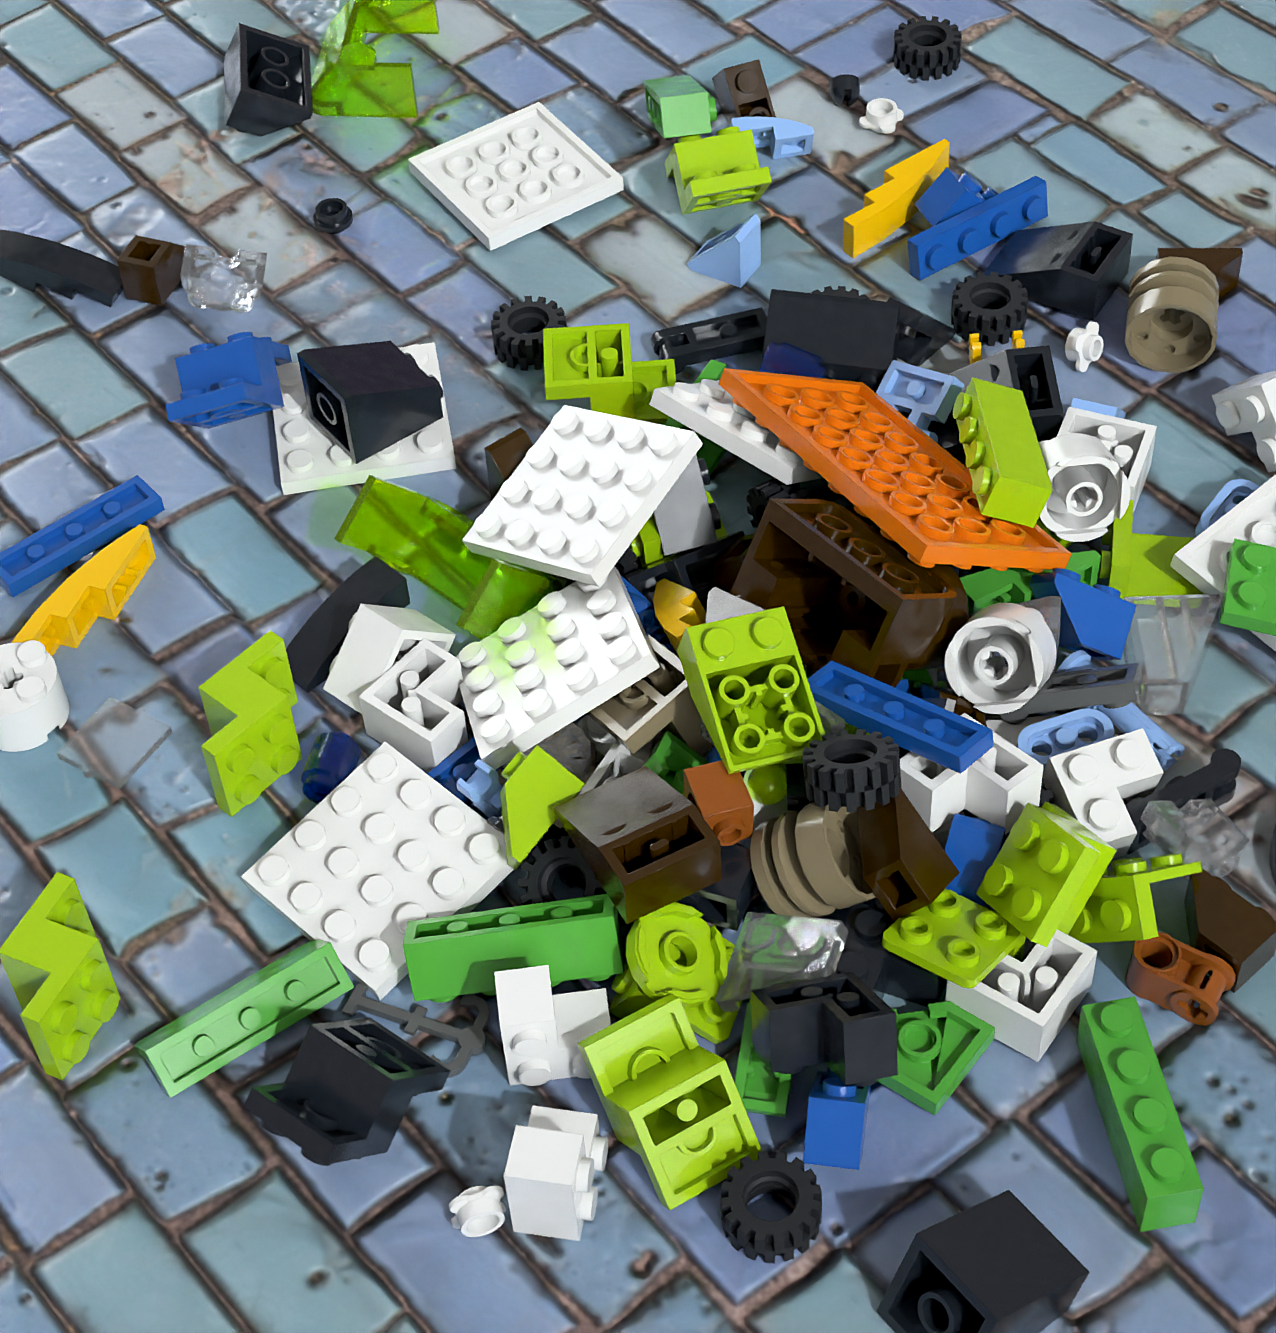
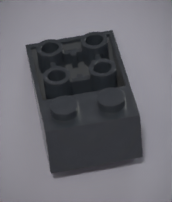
[984,221,1133,321]
[927,345,1064,458]

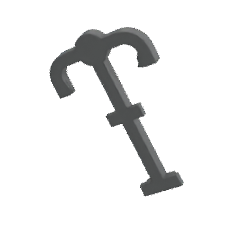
[342,983,490,1078]

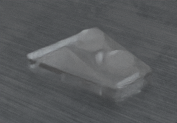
[715,912,849,1012]

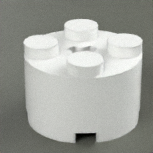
[1039,433,1130,542]
[945,603,1056,714]
[0,640,69,752]

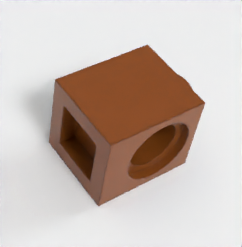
[683,760,754,846]

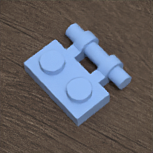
[876,360,964,443]

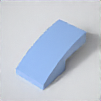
[730,116,814,159]

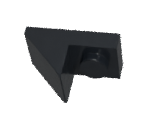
[887,297,957,366]

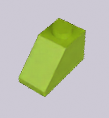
[500,745,585,870]

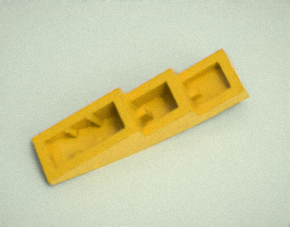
[843,139,950,259]
[11,524,156,656]
[653,578,706,657]

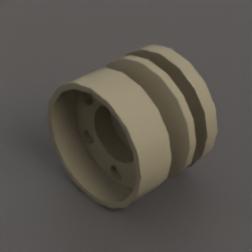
[1125,257,1219,373]
[750,802,877,925]

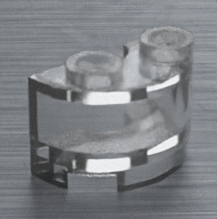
[180,244,267,313]
[1141,799,1250,880]

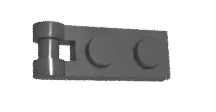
[1000,663,1143,725]

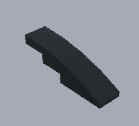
[0,229,124,308]

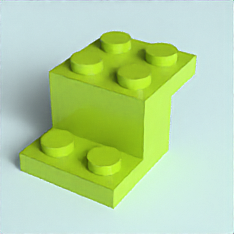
[664,126,772,215]
[543,323,676,425]
[198,630,303,817]
[976,801,1117,947]
[0,872,120,1080]
[577,993,762,1210]

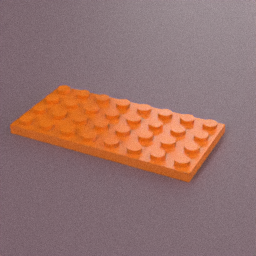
[719,368,1072,573]

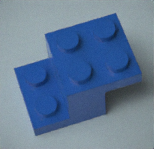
[165,332,292,429]

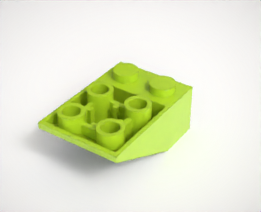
[677,606,825,774]

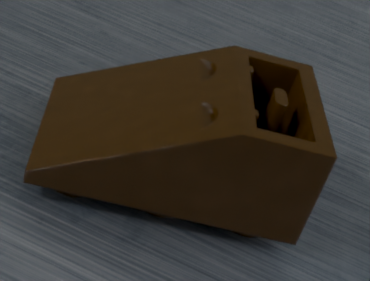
[553,766,722,924]

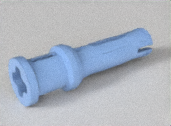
[1056,650,1185,770]

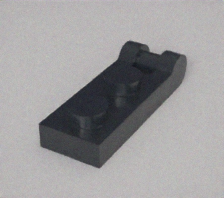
[650,307,767,374]
[1125,748,1241,855]

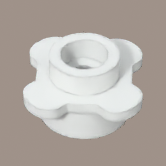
[859,98,904,134]
[1065,321,1104,372]
[449,1186,506,1237]

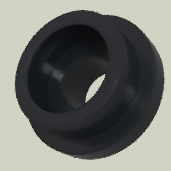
[313,198,353,234]

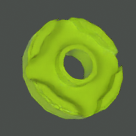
[626,902,728,1009]

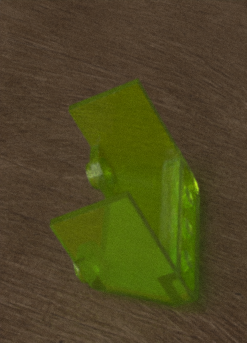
[311,0,440,118]
[334,475,556,640]

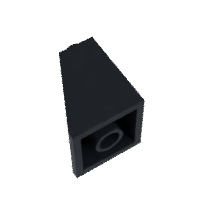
[297,341,444,464]
[876,1190,1090,1333]

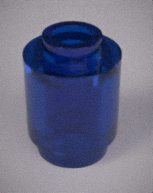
[759,342,827,378]
[301,731,361,804]

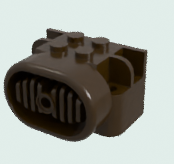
[730,499,969,687]

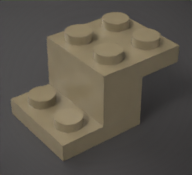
[586,635,714,756]

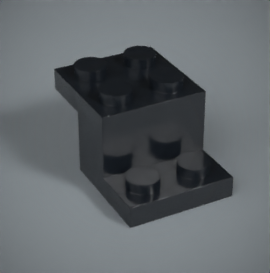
[243,1018,451,1166]

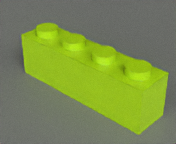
[953,377,1053,528]

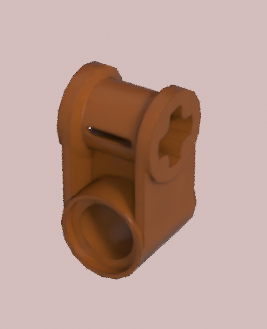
[1125,932,1236,1026]

